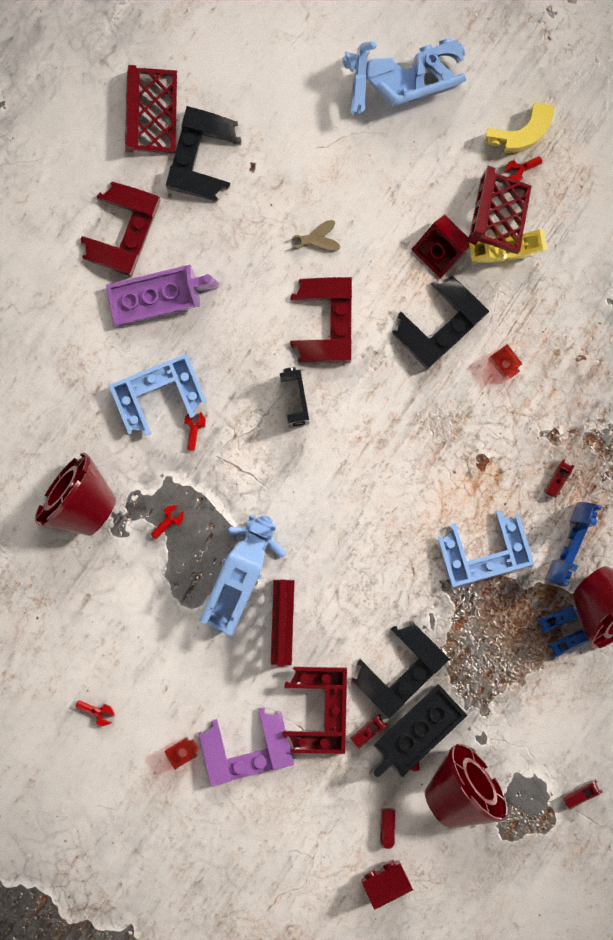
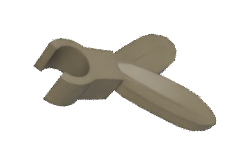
[292,220,340,251]

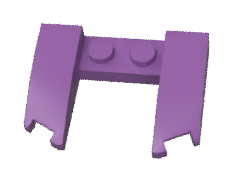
[199,707,294,787]

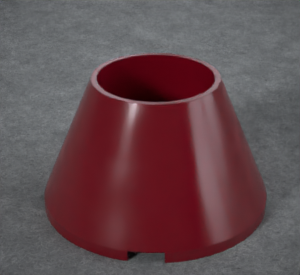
[35,453,116,536]
[573,566,613,649]
[425,744,508,829]

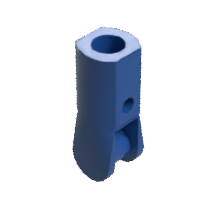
[537,605,577,633]
[548,629,588,658]

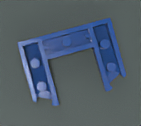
[545,502,602,586]

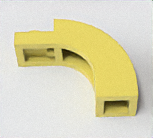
[484,102,555,153]
[469,229,547,263]

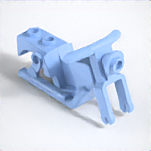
[342,38,466,115]
[199,514,286,636]

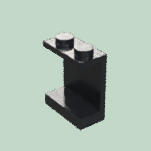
[279,367,309,427]

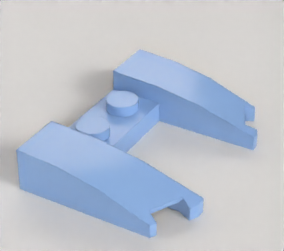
[109,353,206,435]
[438,511,534,590]

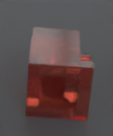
[488,344,522,379]
[164,736,199,770]

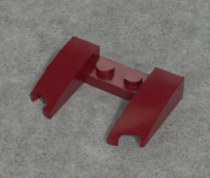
[81,182,161,277]
[290,277,352,363]
[283,667,347,754]

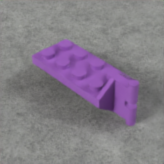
[106,265,219,326]

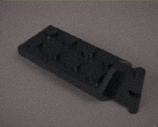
[369,684,468,777]

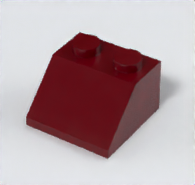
[411,215,470,279]
[361,859,413,910]

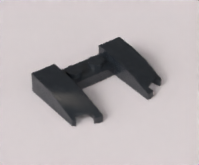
[166,106,242,202]
[392,276,489,370]
[352,621,450,719]

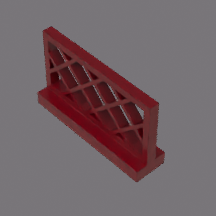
[125,65,177,153]
[468,165,532,255]
[271,579,295,667]

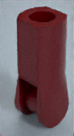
[544,459,574,498]
[350,714,388,749]
[562,779,603,810]
[380,808,395,849]

